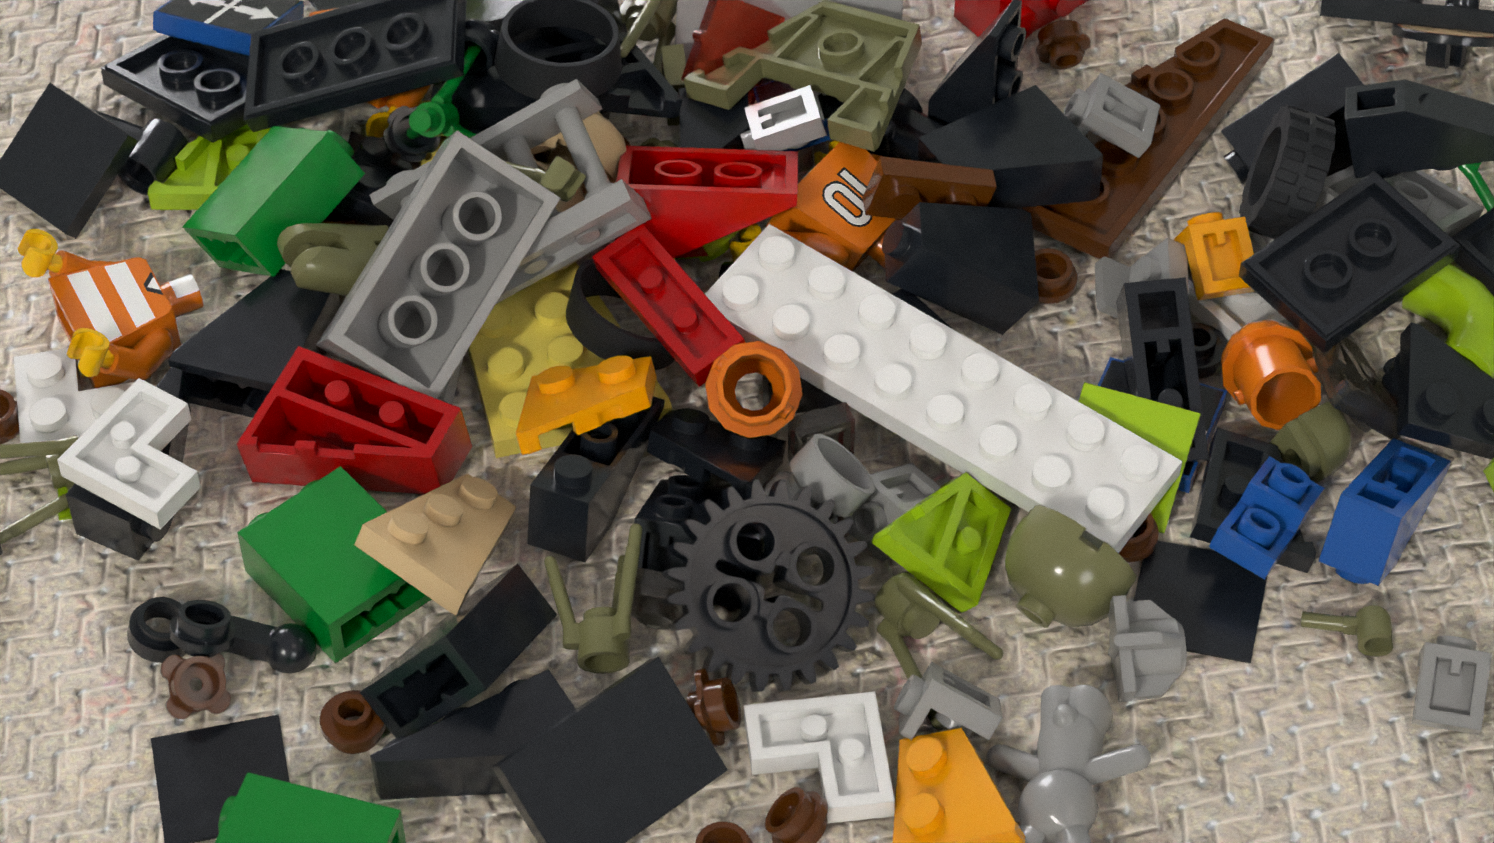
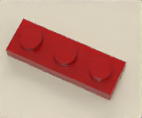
[592,224,746,387]

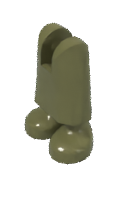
[277,223,389,296]

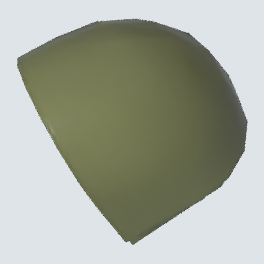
[1269,401,1352,483]

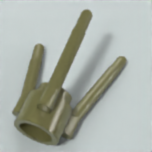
[620,0,677,74]
[0,435,78,545]
[544,523,642,674]
[875,572,1004,729]

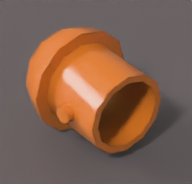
[1221,319,1321,430]
[705,341,803,438]

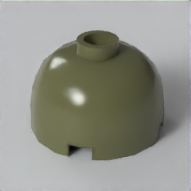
[1005,505,1137,628]

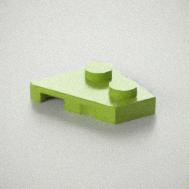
[148,125,271,210]
[871,472,1011,613]

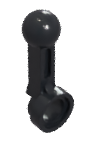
[127,597,316,673]

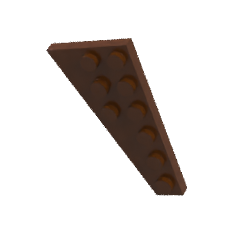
[1015,18,1275,259]

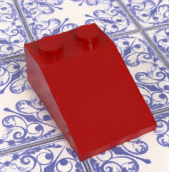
[615,146,798,258]

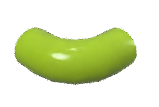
[1401,264,1494,379]

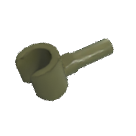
[506,156,586,202]
[1301,605,1393,657]

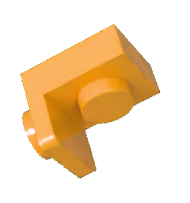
[1173,212,1254,301]

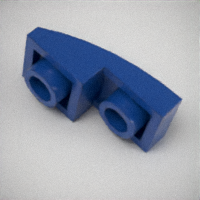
[1208,456,1325,580]

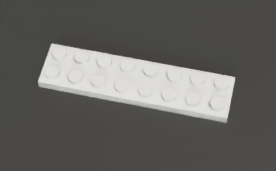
[705,224,1182,553]

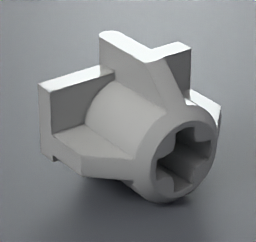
[1108,595,1187,702]

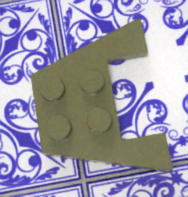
[684,0,922,152]

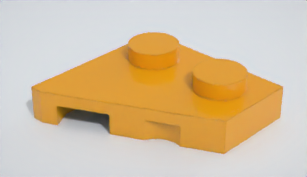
[516,356,657,455]
[893,728,1025,843]

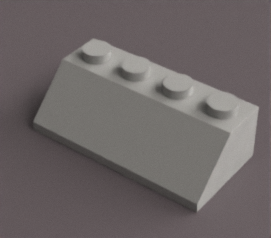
[316,131,560,399]

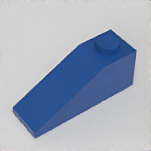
[1319,438,1451,586]

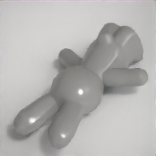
[987,685,1151,843]

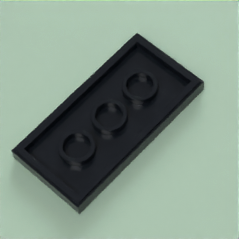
[244,0,467,132]

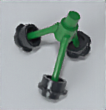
[383,18,509,163]

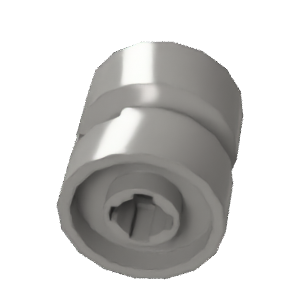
[763,434,875,555]

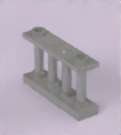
[369,79,652,304]

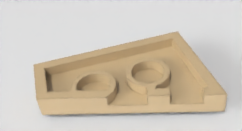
[354,473,516,616]

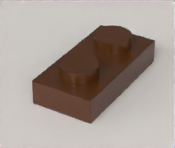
[862,156,997,219]

